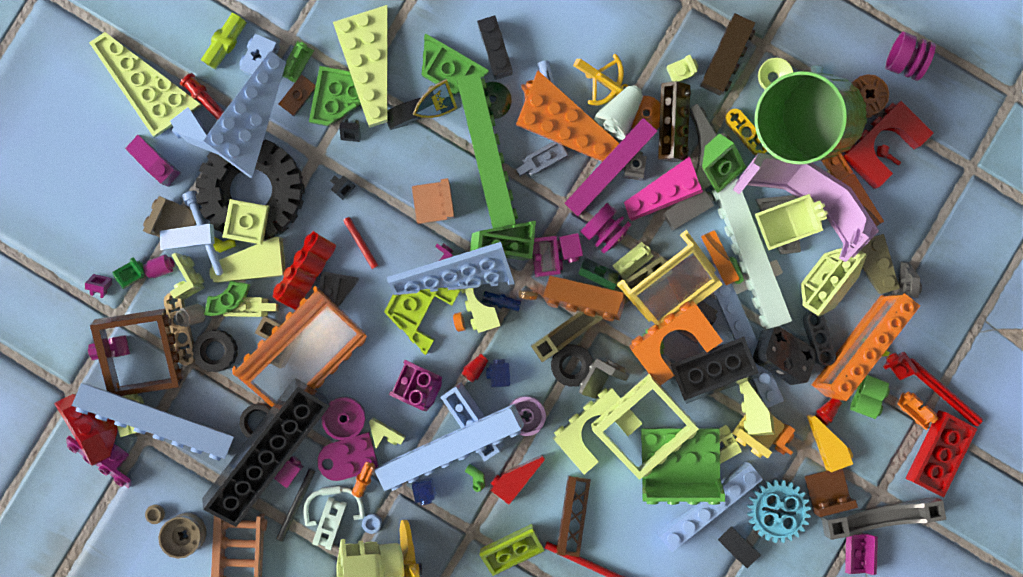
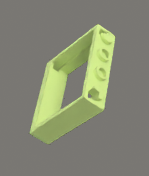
[591,374,699,480]

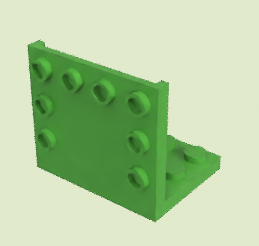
[641,427,725,505]

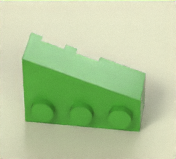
[470,221,536,261]

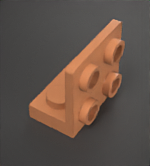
[412,178,455,224]

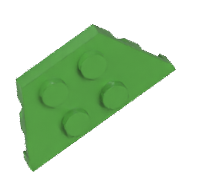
[421,34,489,95]

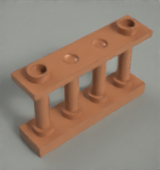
[211,513,267,577]

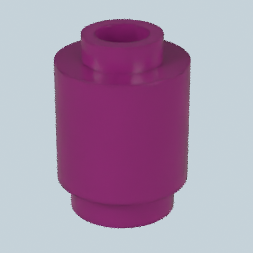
[143,254,175,278]

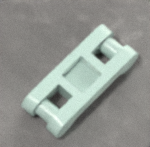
[312,497,347,550]

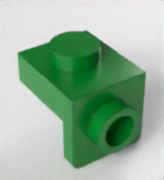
[112,257,144,289]

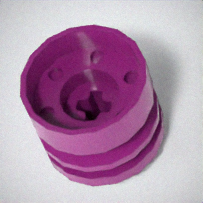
[885,31,936,81]
[580,202,632,254]

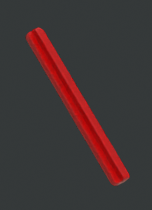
[910,358,983,427]

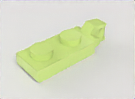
[224,297,279,317]

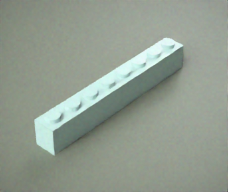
[711,177,792,329]

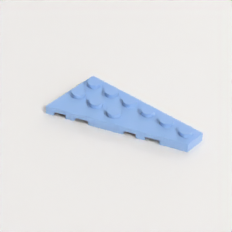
[202,50,286,178]
[387,242,515,295]

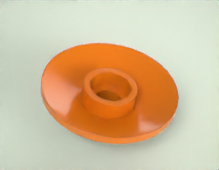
[631,96,660,130]

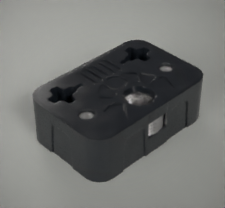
[753,326,816,385]

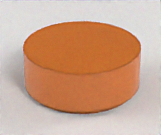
[453,312,466,332]

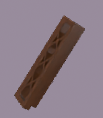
[556,476,591,557]

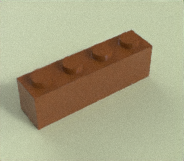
[543,276,626,321]

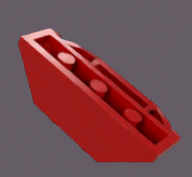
[54,394,118,466]

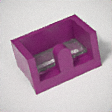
[532,236,563,278]

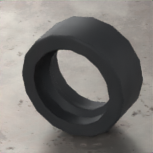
[239,403,272,438]

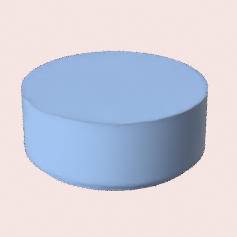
[362,513,382,534]

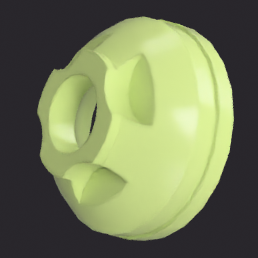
[758,58,793,90]

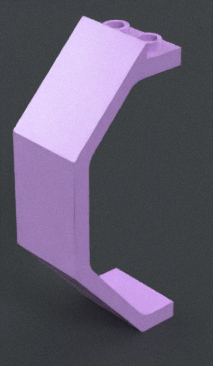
[733,153,879,262]

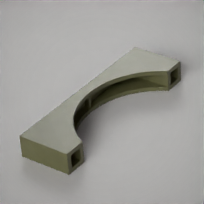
[530,256,673,362]

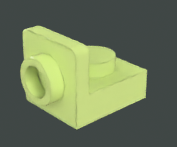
[666,55,698,82]

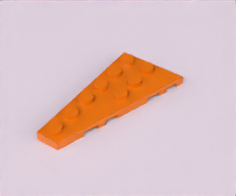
[516,71,619,162]

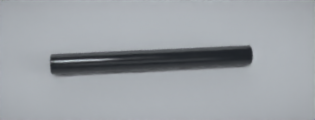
[276,468,316,542]

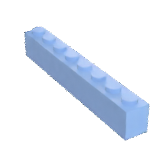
[72,383,234,461]
[374,404,524,491]

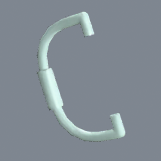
[304,486,365,526]

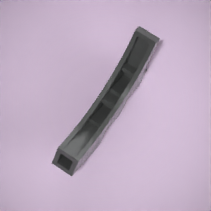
[662,104,733,230]

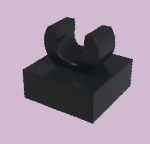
[339,119,361,142]
[330,175,356,200]

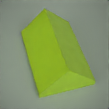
[479,524,545,576]

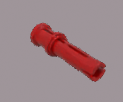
[180,73,224,120]

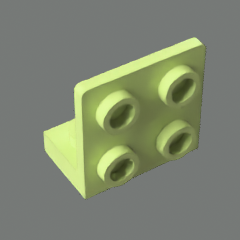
[170,253,205,300]

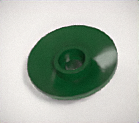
[483,81,512,119]

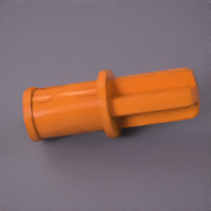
[352,462,375,498]

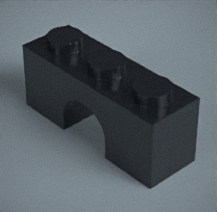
[477,15,513,80]

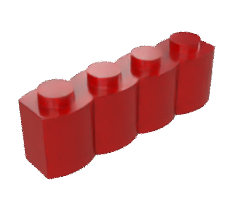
[273,231,336,310]

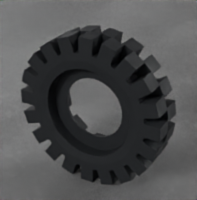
[195,139,305,242]

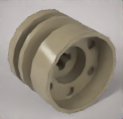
[158,513,207,559]

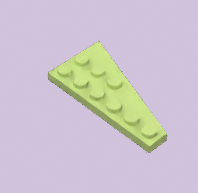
[333,5,388,128]
[89,32,202,138]

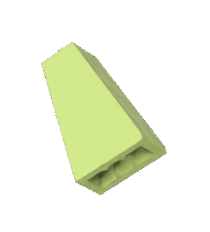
[210,237,286,283]

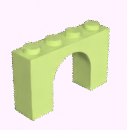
[553,387,643,475]

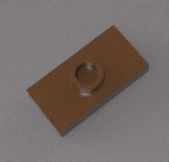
[278,74,316,117]

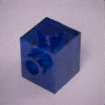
[486,359,510,387]
[412,478,436,505]

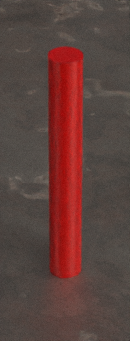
[343,217,379,269]

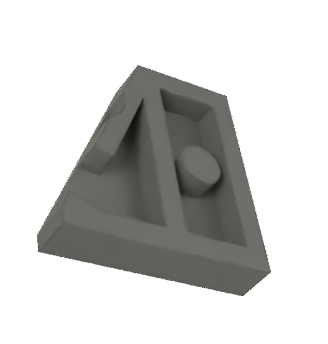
[897,261,922,298]

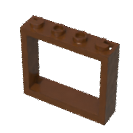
[90,309,183,396]

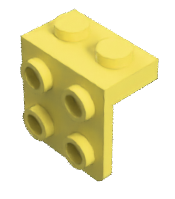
[732,414,784,458]

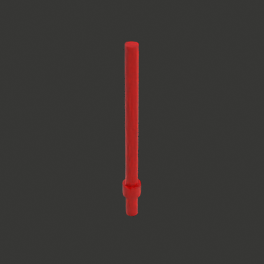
[544,541,624,577]

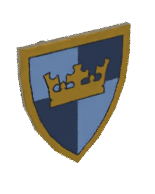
[413,79,457,118]

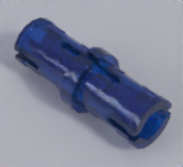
[482,291,522,312]

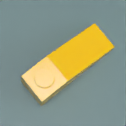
[806,414,853,472]

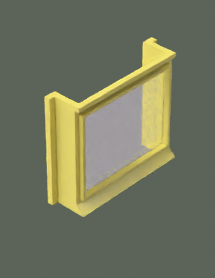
[617,230,723,325]

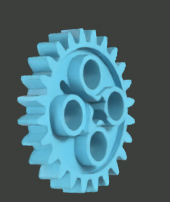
[747,479,811,543]

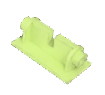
[612,242,654,280]

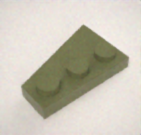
[860,234,900,294]

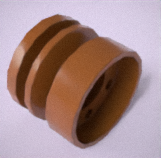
[851,74,889,119]

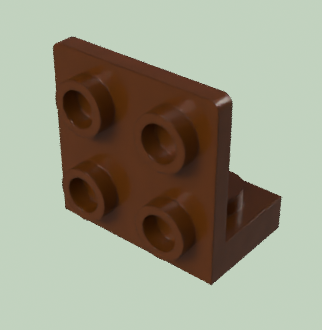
[804,468,858,517]

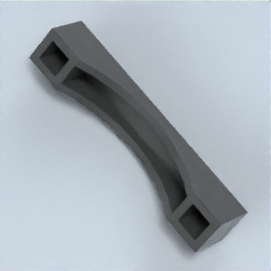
[821,497,947,540]

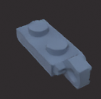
[516,141,568,177]

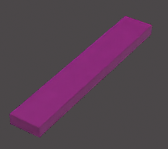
[564,118,658,216]

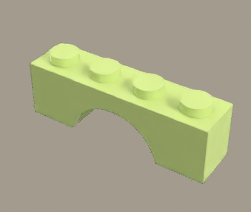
[461,288,500,333]

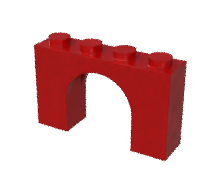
[843,101,934,189]

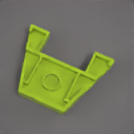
[384,287,461,355]

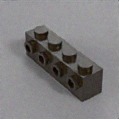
[700,13,756,96]
[658,81,691,162]

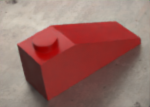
[490,455,545,505]

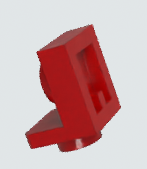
[883,351,918,380]

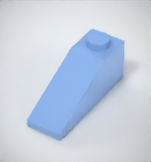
[170,107,217,154]

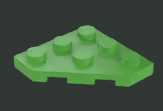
[309,66,361,127]

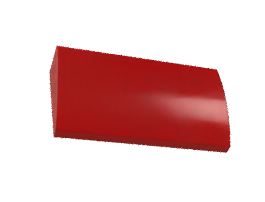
[905,410,977,498]

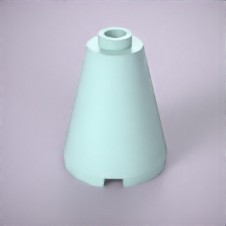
[594,85,643,140]

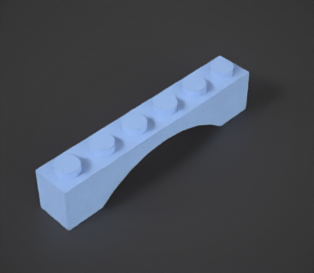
[657,462,763,552]

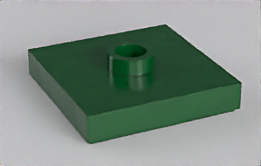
[578,257,619,290]

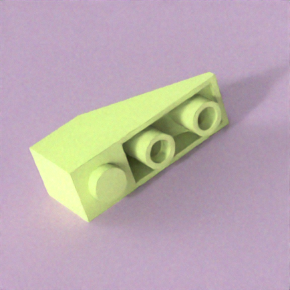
[739,381,775,437]

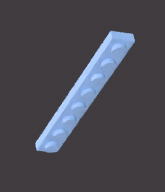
[703,264,784,408]

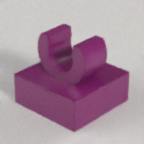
[85,274,112,298]

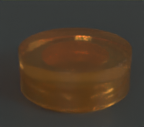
[518,290,538,300]

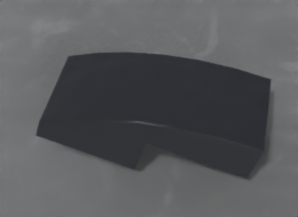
[387,98,422,130]
[718,526,761,569]

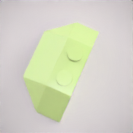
[801,248,867,317]

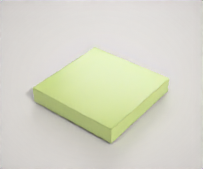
[223,199,270,245]

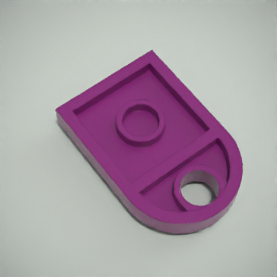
[318,432,379,481]

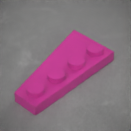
[624,157,703,221]

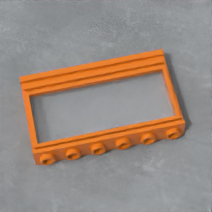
[232,286,367,407]
[811,293,920,401]

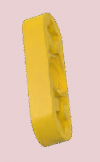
[725,109,767,155]

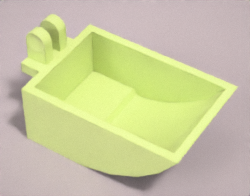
[755,194,828,251]

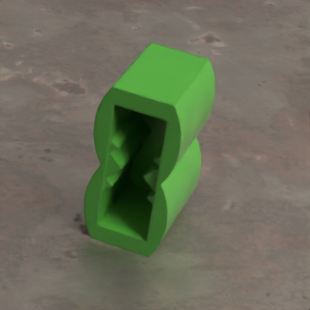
[850,375,890,419]

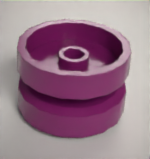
[322,396,366,441]

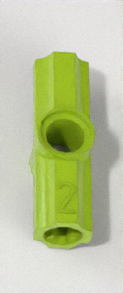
[201,12,247,70]

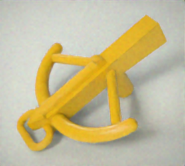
[573,54,629,106]

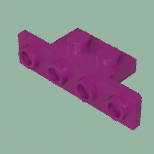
[66,436,131,488]

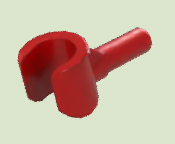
[876,145,901,166]

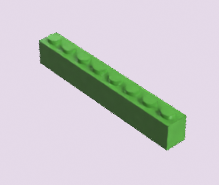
[457,73,518,228]

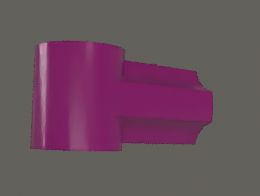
[88,335,130,360]

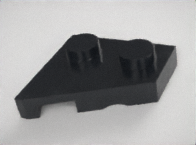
[319,271,359,312]

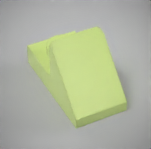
[369,417,406,448]

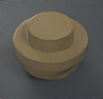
[145,504,165,524]

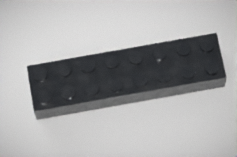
[202,377,330,527]

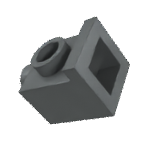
[623,151,647,181]

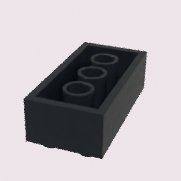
[670,337,760,404]

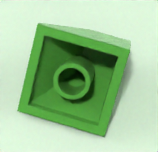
[702,133,747,193]

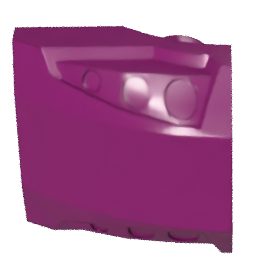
[389,360,442,412]

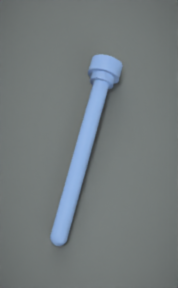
[182,190,223,276]

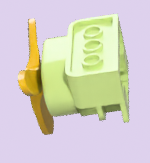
[336,520,422,577]

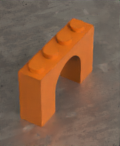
[630,301,723,385]

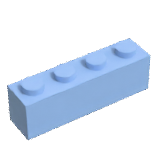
[440,382,504,462]

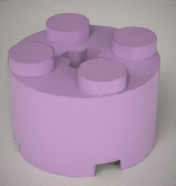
[509,395,546,436]

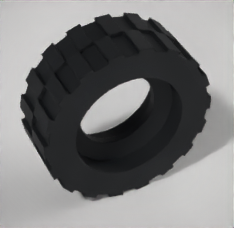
[192,330,238,372]
[551,344,593,387]

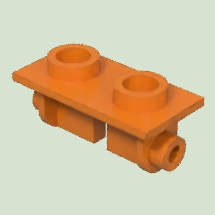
[898,391,938,430]

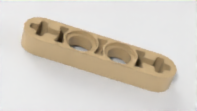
[164,293,195,365]

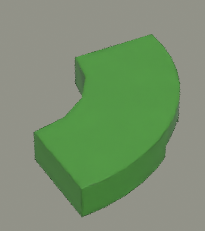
[204,281,251,316]

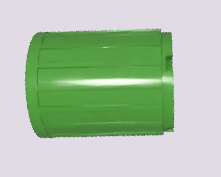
[755,71,867,164]

